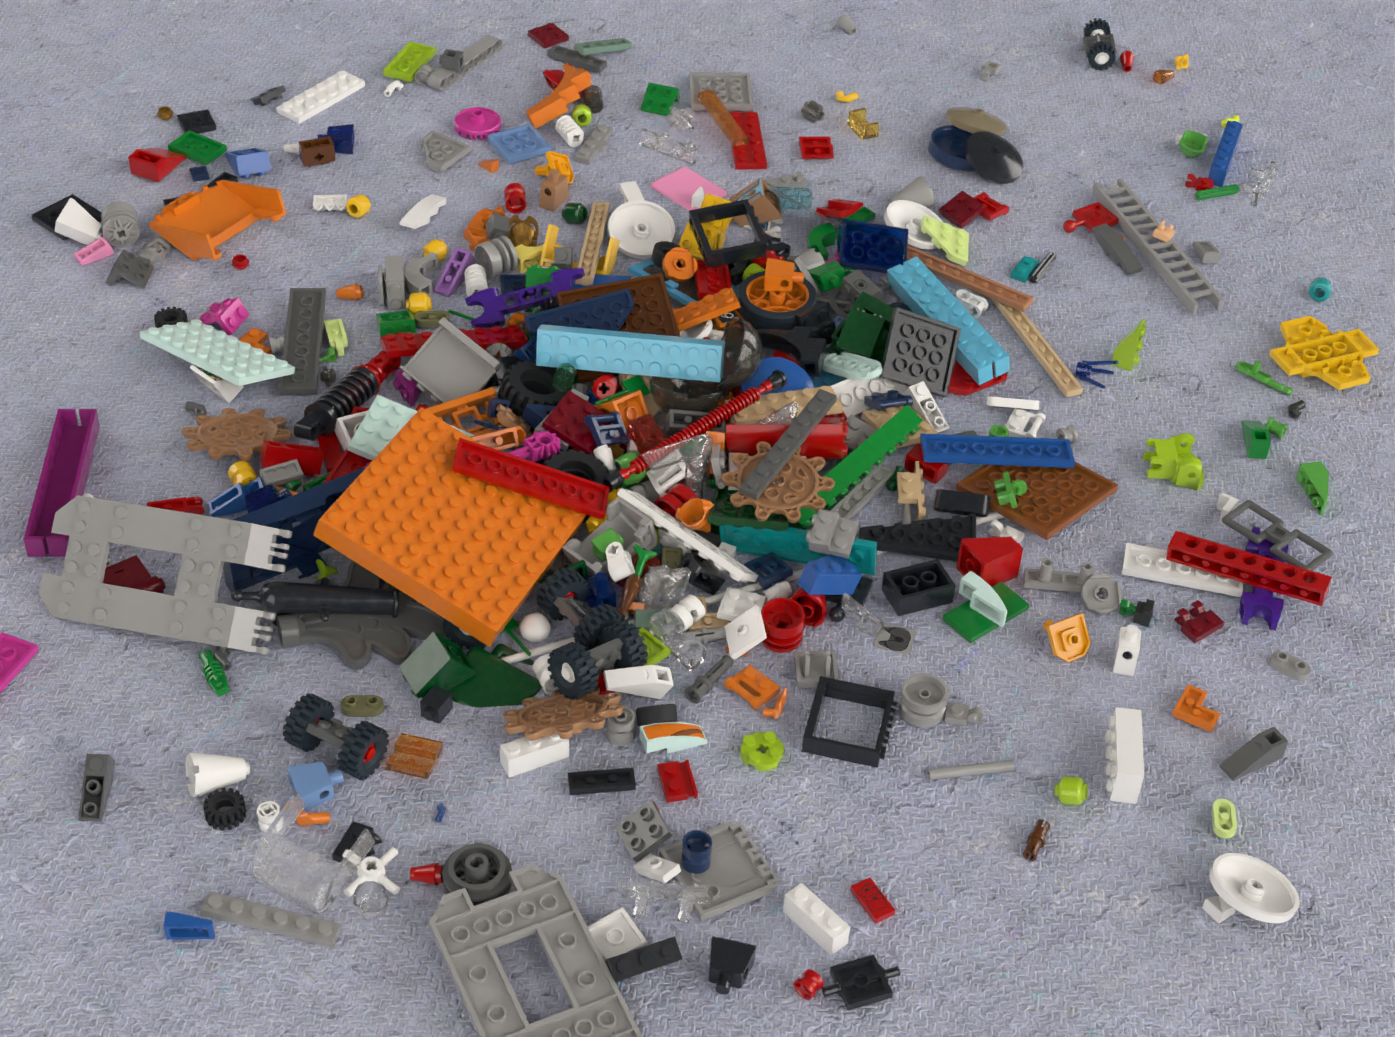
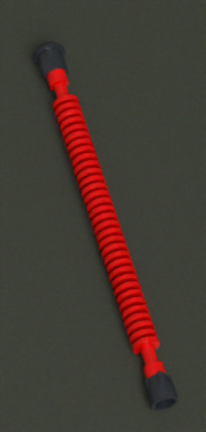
[603,370,787,491]

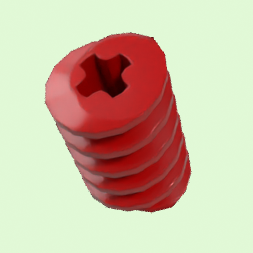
[592,374,619,400]

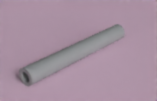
[927,760,1014,780]

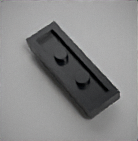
[568,768,636,795]

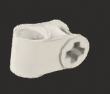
[955,289,988,319]
[606,542,635,582]

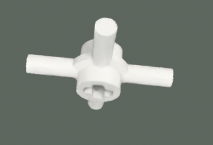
[342,847,400,897]

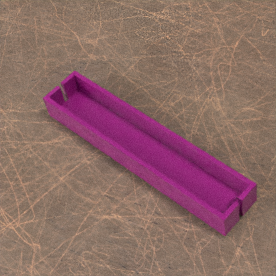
[23,409,100,557]

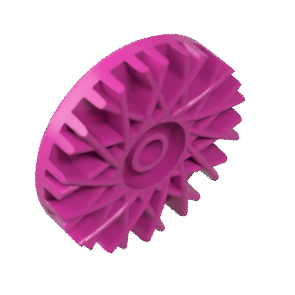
[454,107,501,141]

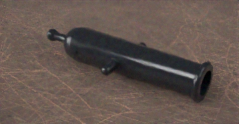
[231,577,399,622]

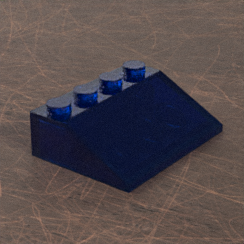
[837,219,908,273]

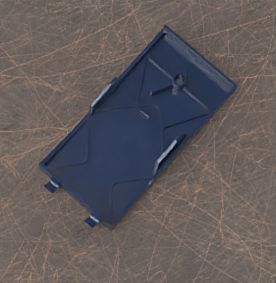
[223,467,365,593]

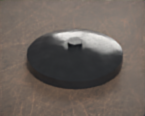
[964,131,1023,183]

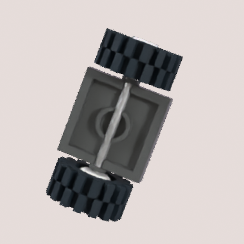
[1083,18,1116,71]

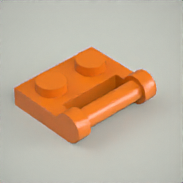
[724,665,780,710]

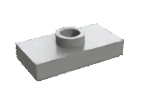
[259,459,303,489]

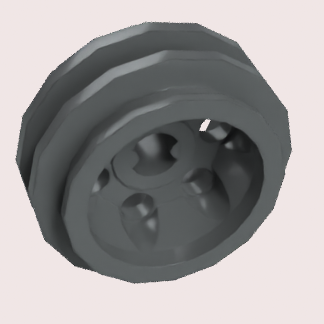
[442,843,512,906]

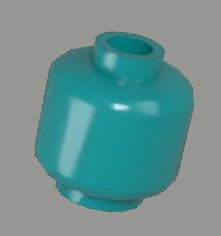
[1309,277,1332,302]

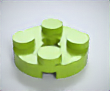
[740,731,784,771]

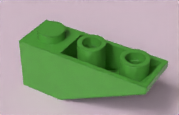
[1296,461,1329,515]

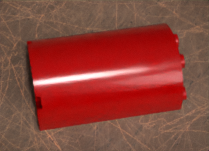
[726,417,848,459]

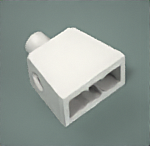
[1113,625,1141,676]

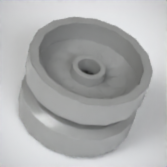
[899,673,948,728]

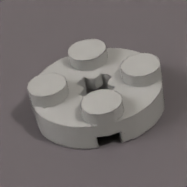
[1081,574,1122,615]

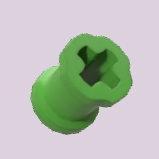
[1265,417,1288,439]

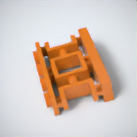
[425,387,507,435]

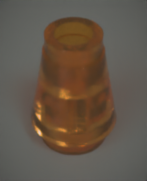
[1153,69,1175,84]

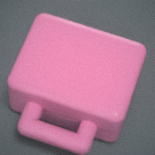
[650,167,727,211]

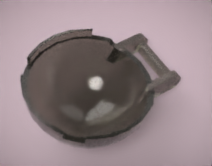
[706,317,763,389]
[650,376,730,414]

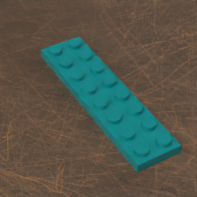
[720,525,877,576]

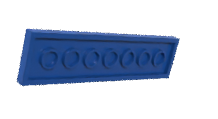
[920,433,1075,468]

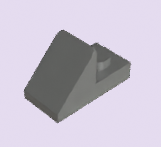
[551,247,573,269]

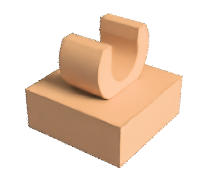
[1152,220,1175,243]

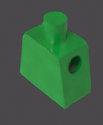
[808,260,845,292]

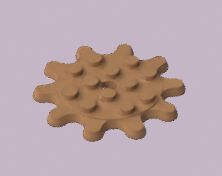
[182,408,292,461]
[721,441,835,523]
[503,687,623,741]

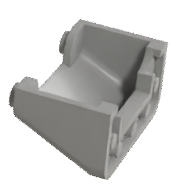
[562,497,657,591]

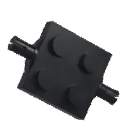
[822,955,900,1011]

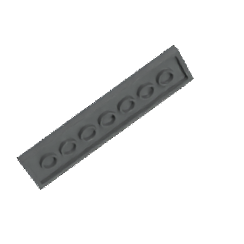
[279,288,326,395]

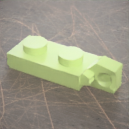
[324,319,348,356]

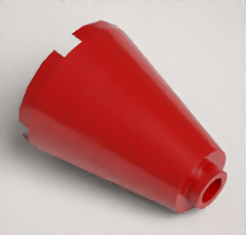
[790,586,827,628]

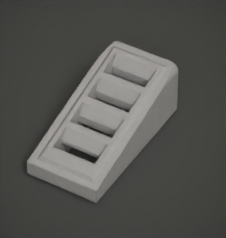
[1193,241,1220,264]

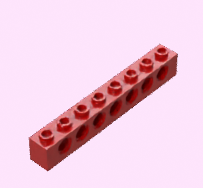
[1166,531,1332,606]

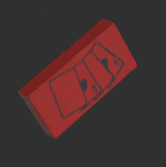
[850,877,895,924]

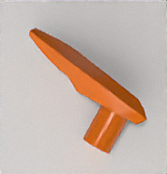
[763,687,787,719]

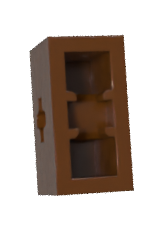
[298,136,336,167]

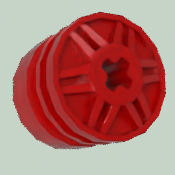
[761,597,805,653]

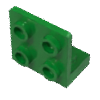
[640,82,680,117]

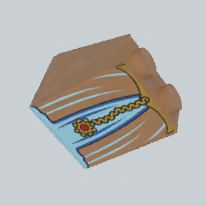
[729,177,783,227]

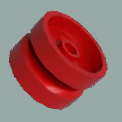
[654,484,698,523]

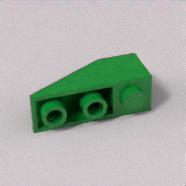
[1241,420,1271,459]

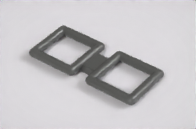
[1222,500,1333,571]

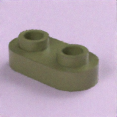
[414,311,450,328]
[340,695,384,717]

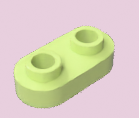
[1211,799,1237,839]

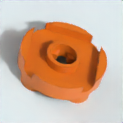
[662,247,697,282]

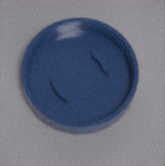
[928,125,974,171]

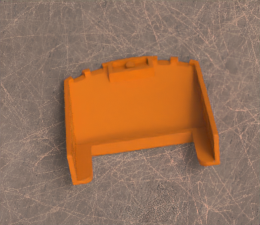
[149,180,287,261]

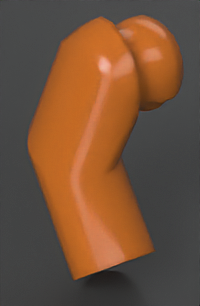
[506,312,529,327]

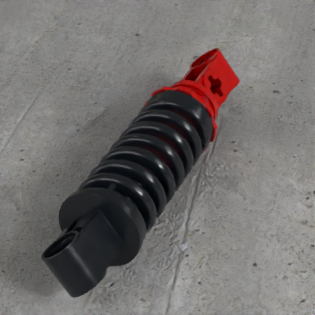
[294,351,401,441]

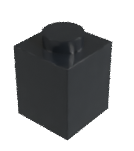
[420,685,453,724]

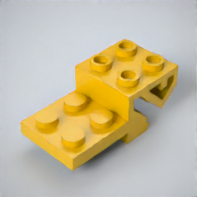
[678,193,732,260]

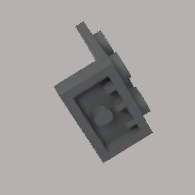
[105,249,154,289]

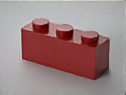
[260,440,324,476]

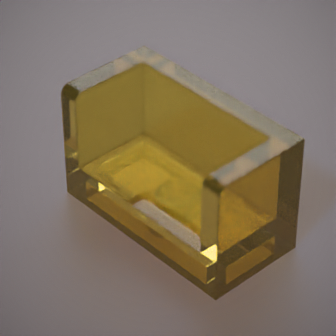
[848,108,879,140]

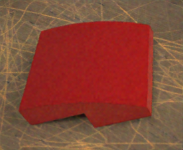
[799,136,834,159]
[816,199,863,218]

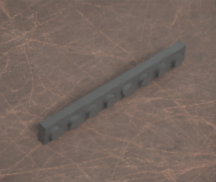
[739,389,837,500]

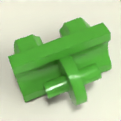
[994,472,1027,508]

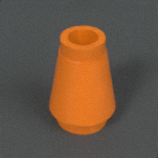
[336,283,363,300]

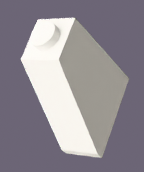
[55,198,103,245]

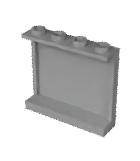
[400,317,502,404]

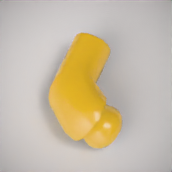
[835,91,858,102]

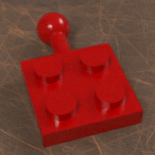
[1063,202,1119,233]

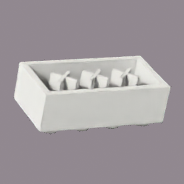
[1105,707,1144,804]

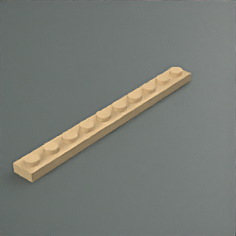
[575,202,610,286]
[991,299,1083,397]

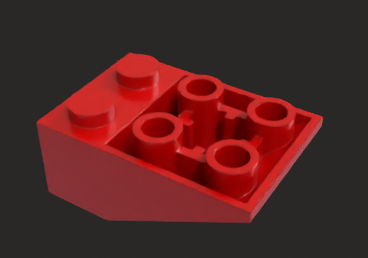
[128,148,187,182]

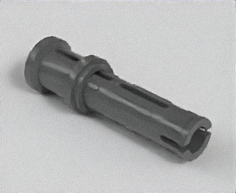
[684,655,733,703]

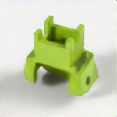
[1142,433,1204,490]

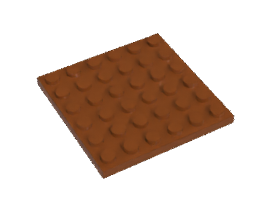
[956,437,1118,540]

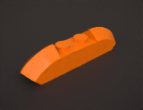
[470,425,526,451]

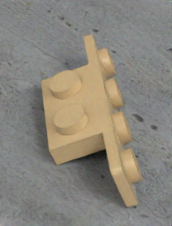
[896,461,926,521]

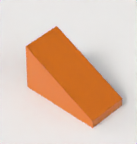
[478,159,499,173]

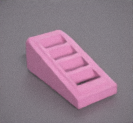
[73,236,114,266]

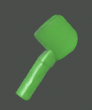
[320,348,337,362]

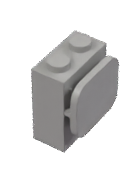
[378,256,406,310]

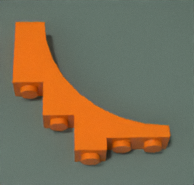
[525,63,592,129]

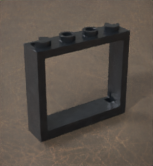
[689,199,769,268]
[802,676,897,768]

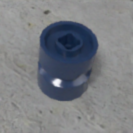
[681,830,712,874]

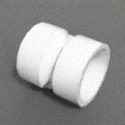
[666,595,705,632]
[533,654,559,694]

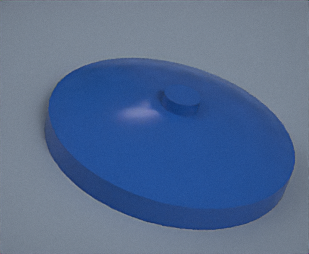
[741,357,814,395]

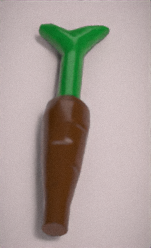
[619,544,658,618]

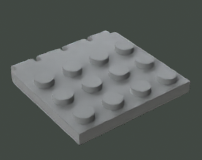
[659,821,780,921]

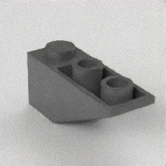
[1219,727,1288,781]
[78,754,115,822]

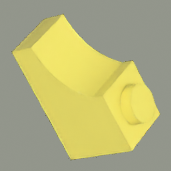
[514,244,544,273]

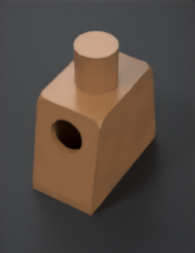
[539,169,569,212]

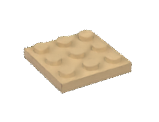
[861,406,938,448]

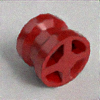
[793,969,824,1000]

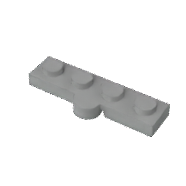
[574,124,613,165]

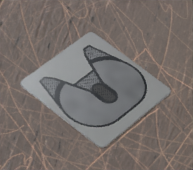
[874,622,917,655]

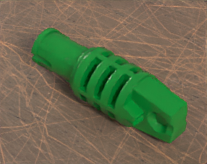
[199,649,230,697]

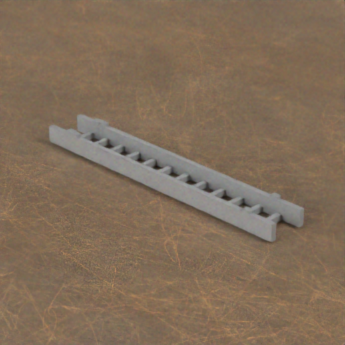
[1092,179,1224,315]

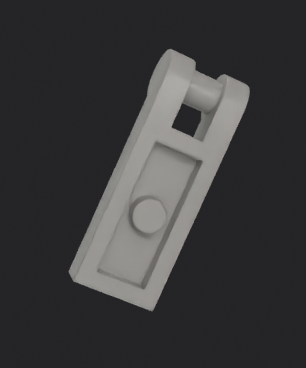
[764,171,808,192]

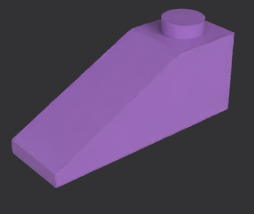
[433,247,476,297]

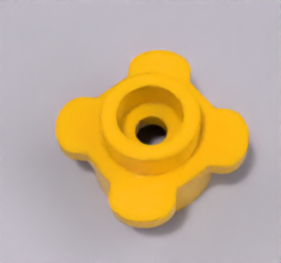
[1175,54,1189,70]

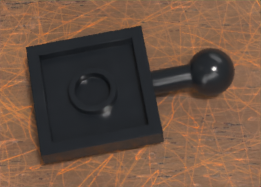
[825,576,873,622]

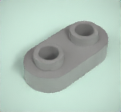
[1269,651,1311,681]

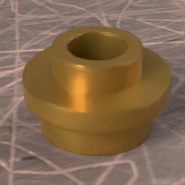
[157,106,173,120]

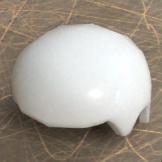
[519,613,551,642]

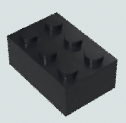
[881,559,956,616]

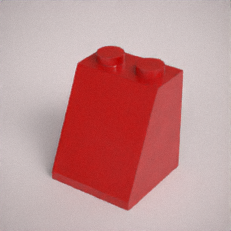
[956,536,1023,587]

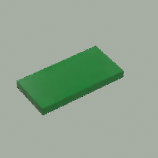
[942,582,1029,643]

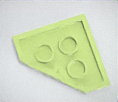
[920,215,969,266]

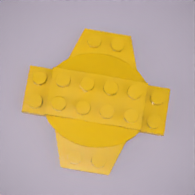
[1269,315,1379,390]

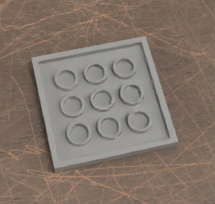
[689,72,753,112]

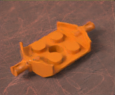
[464,206,507,251]

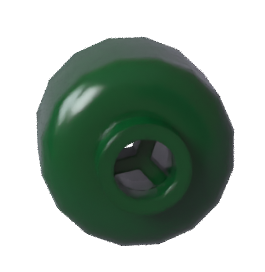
[562,203,587,224]

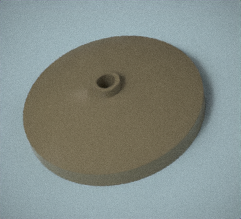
[945,107,1007,136]

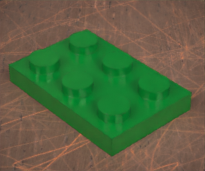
[168,130,227,165]

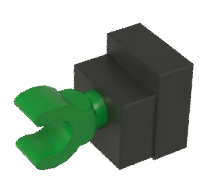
[1118,599,1155,627]

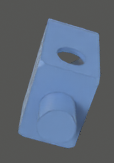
[287,762,344,811]

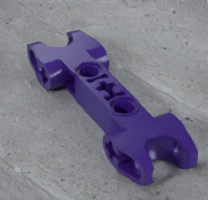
[465,268,585,328]
[1239,526,1288,631]

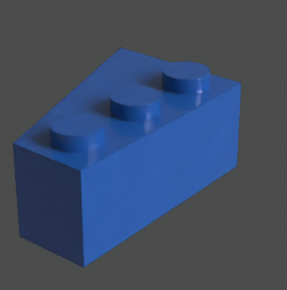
[797,555,862,595]

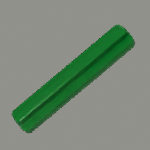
[1195,184,1240,201]

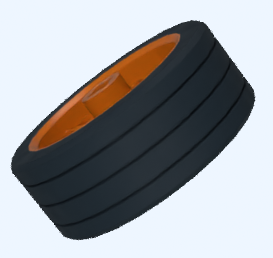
[736,271,818,333]

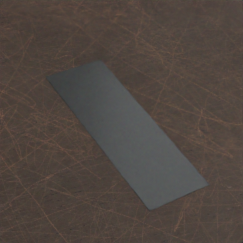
[767,188,856,233]

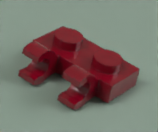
[1175,600,1225,644]

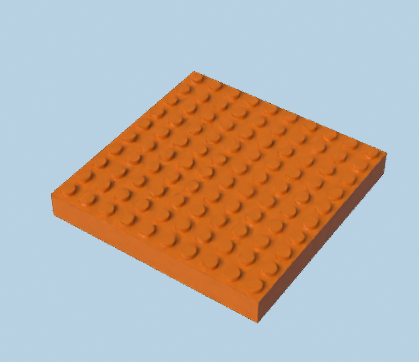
[313,407,586,647]

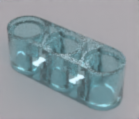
[770,187,813,210]

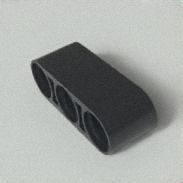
[933,489,991,517]

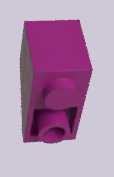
[393,370,422,407]

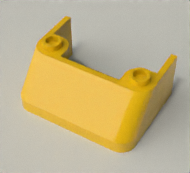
[539,224,620,275]

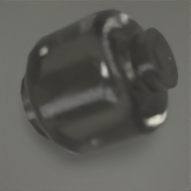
[801,100,825,123]

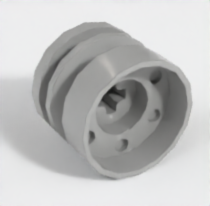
[101,201,140,247]
[474,236,518,279]

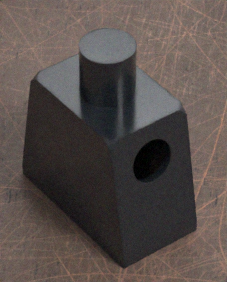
[678,553,726,595]
[709,936,756,995]

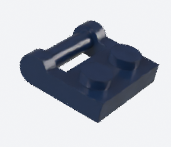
[864,390,913,411]
[584,411,630,447]
[744,552,793,590]

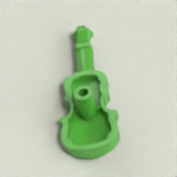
[1235,361,1293,395]

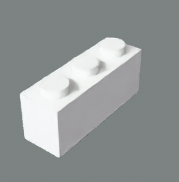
[500,734,569,778]
[783,883,850,956]

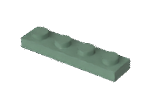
[574,38,632,56]

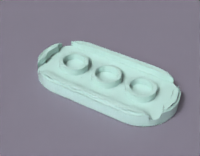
[822,352,882,381]

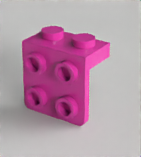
[200,297,250,335]

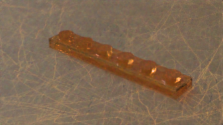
[698,90,748,146]

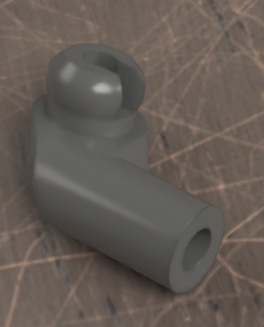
[185,401,207,417]
[213,646,232,671]

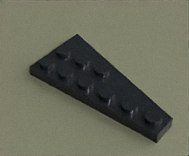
[858,513,976,561]

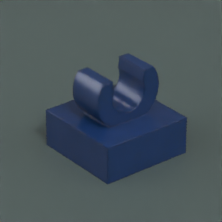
[487,397,510,418]

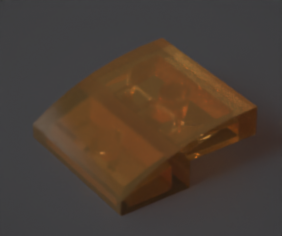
[386,733,443,779]

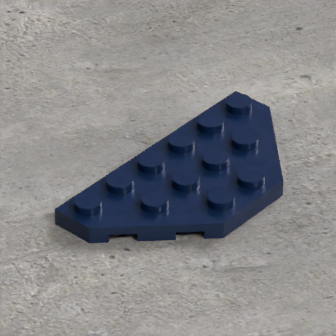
[524,289,634,337]

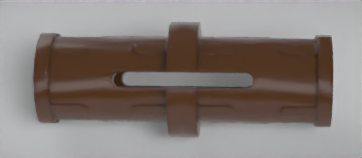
[1023,819,1050,861]

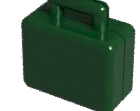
[448,644,542,708]

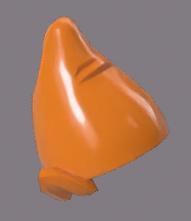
[675,498,714,533]

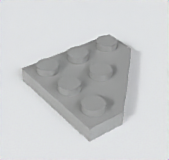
[423,130,471,173]

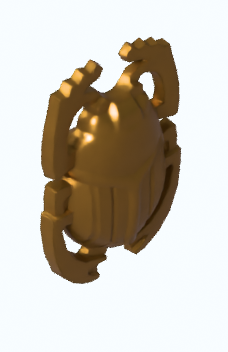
[506,215,539,247]

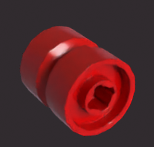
[504,183,527,214]

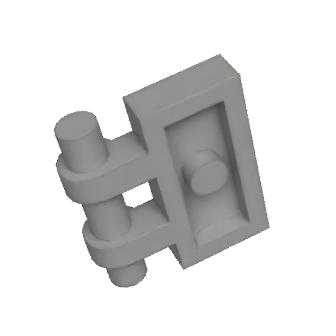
[711,444,728,489]

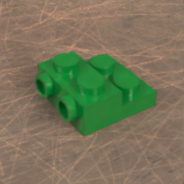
[376,310,416,336]

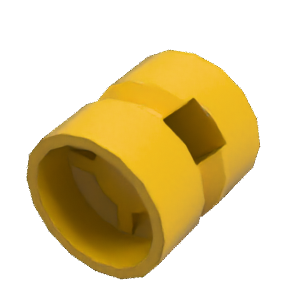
[228,461,258,486]

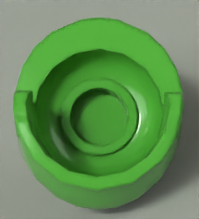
[1179,130,1207,158]
[614,452,648,486]

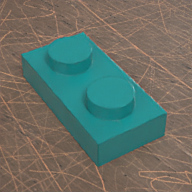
[1010,256,1039,283]

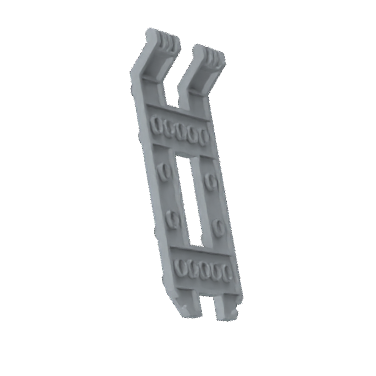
[39,495,293,655]
[429,864,643,1037]

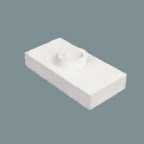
[634,854,681,883]

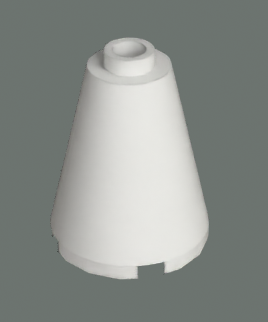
[186,752,250,797]

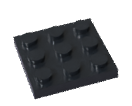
[31,194,102,241]

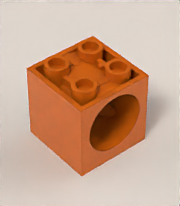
[593,390,653,436]

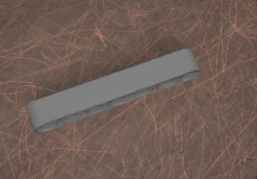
[427,35,503,91]

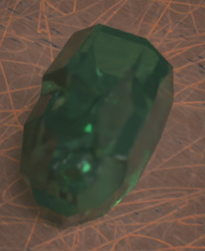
[551,363,576,392]

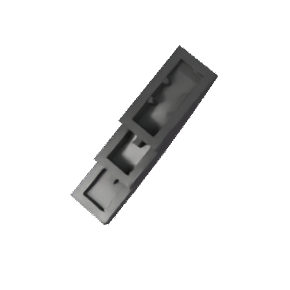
[1091,224,1143,276]

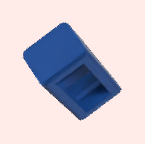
[513,337,537,362]
[164,911,215,940]

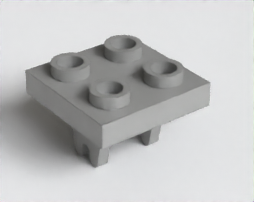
[794,650,839,688]

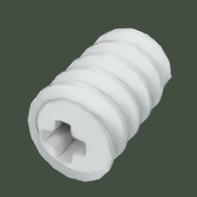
[555,115,584,147]
[464,264,488,297]

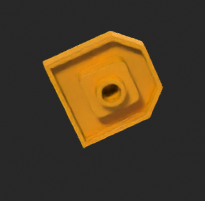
[534,151,574,186]
[1043,613,1091,662]

